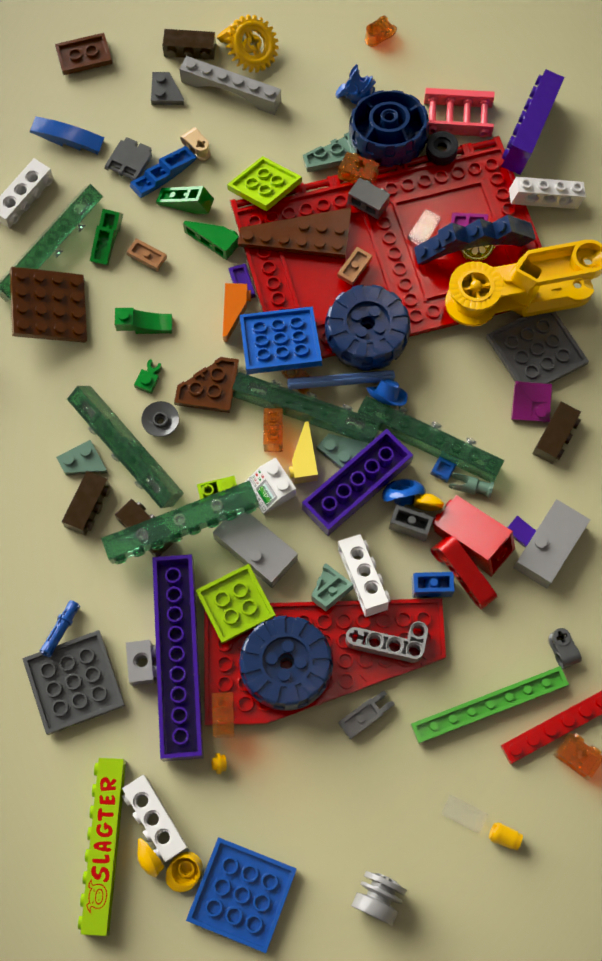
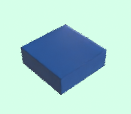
[430,456,456,482]

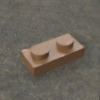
[127,238,167,272]
[337,247,372,286]

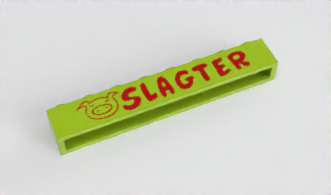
[78,758,126,936]

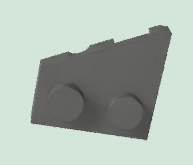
[151,72,184,105]

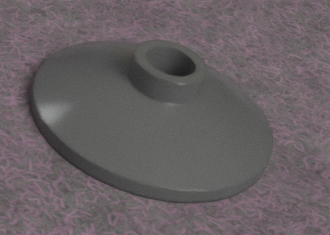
[141,401,179,437]

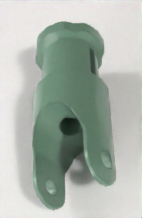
[449,473,494,498]

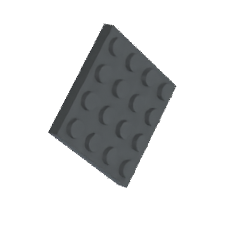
[486,312,589,384]
[22,630,125,735]

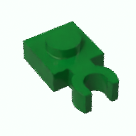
[134,359,162,394]

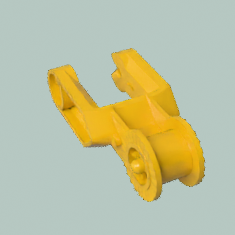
[445,240,602,327]

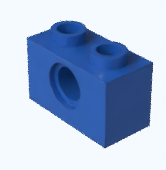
[411,572,455,598]

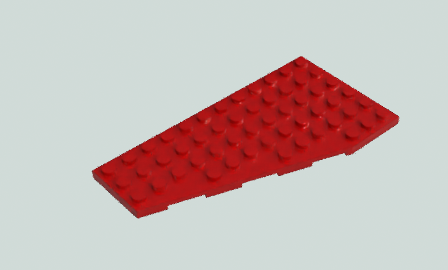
[204,598,446,726]

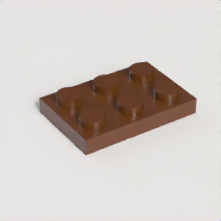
[55,33,113,75]

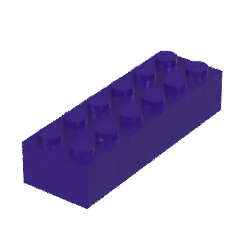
[501,69,565,175]
[302,429,413,536]

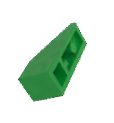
[156,186,214,214]
[183,221,239,260]

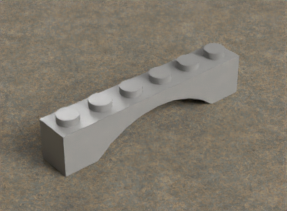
[179,56,281,115]

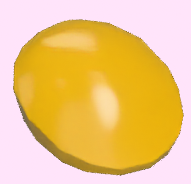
[413,493,444,511]
[138,838,164,877]
[165,852,203,892]

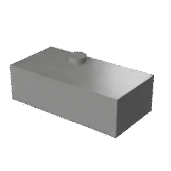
[513,499,590,589]
[213,505,298,588]

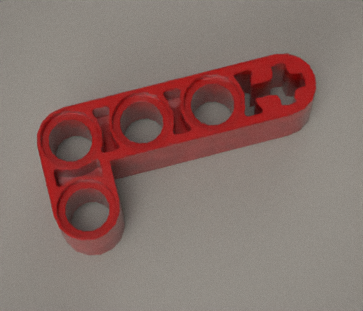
[430,536,497,610]

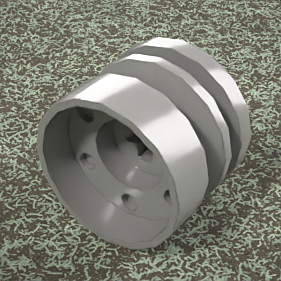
[351,871,407,926]

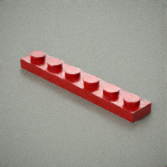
[500,691,602,764]

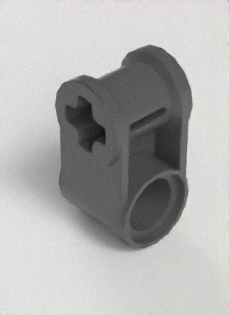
[548,628,582,669]

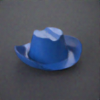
[366,379,408,406]
[382,479,426,506]

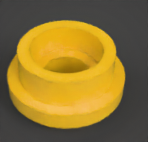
[211,753,227,774]

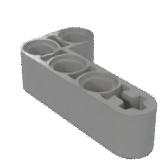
[345,621,428,663]

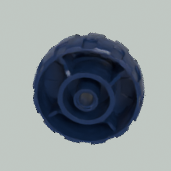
[349,90,429,167]
[325,284,410,371]
[239,615,333,711]

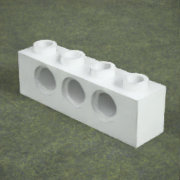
[0,159,54,228]
[509,177,586,209]
[338,534,390,617]
[122,775,189,863]

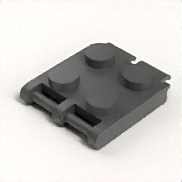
[104,137,152,181]

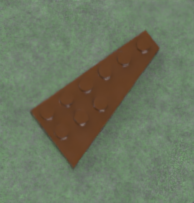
[238,208,351,258]

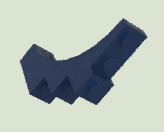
[414,215,536,265]

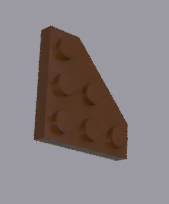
[174,357,239,413]

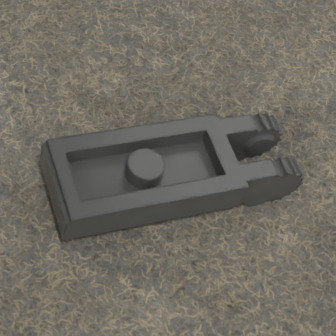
[338,691,395,740]

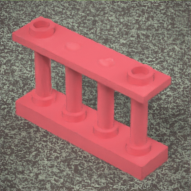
[424,88,495,137]

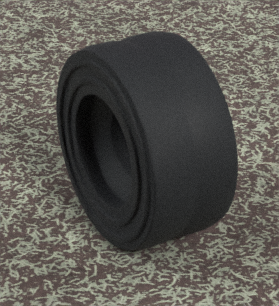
[426,131,458,166]

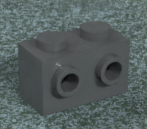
[348,178,390,219]
[389,505,434,542]

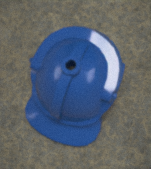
[336,64,376,105]

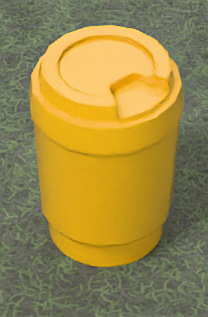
[489,822,523,851]

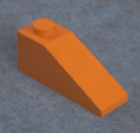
[223,283,251,342]

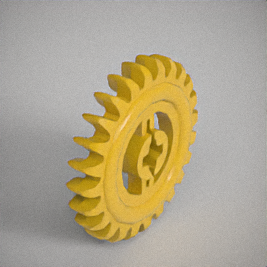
[225,14,279,73]

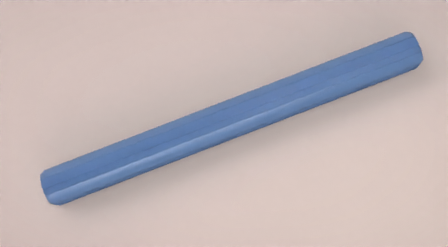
[287,370,395,390]

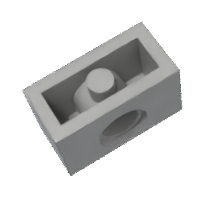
[126,640,157,686]

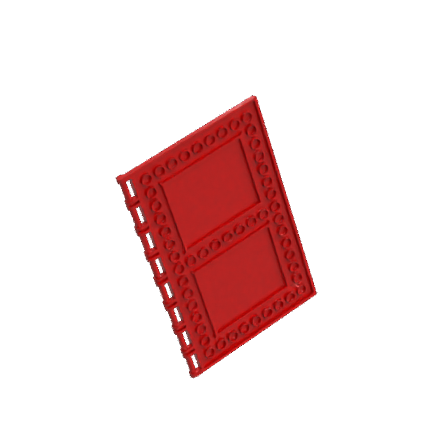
[230,136,542,359]

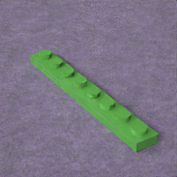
[411,666,569,744]

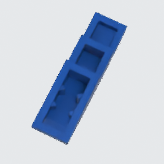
[30,116,105,155]
[130,146,197,198]

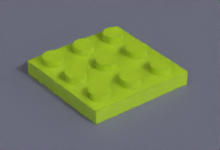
[227,156,302,211]
[195,564,276,644]

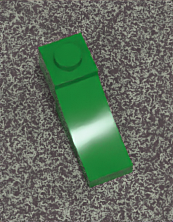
[90,209,123,265]
[114,308,173,334]

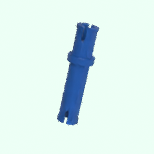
[39,600,80,657]

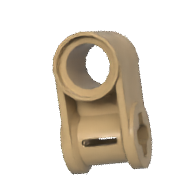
[180,127,211,161]

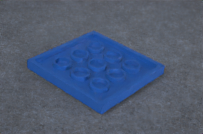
[240,306,322,375]
[186,837,297,953]

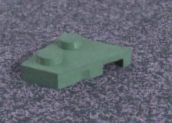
[56,440,107,475]
[311,564,353,611]

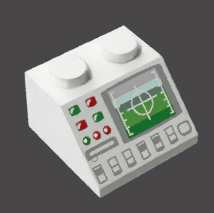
[244,458,296,515]

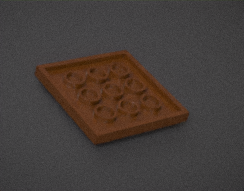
[10,266,87,343]

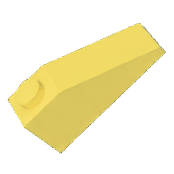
[289,421,318,484]

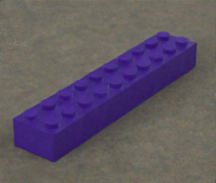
[152,554,204,762]

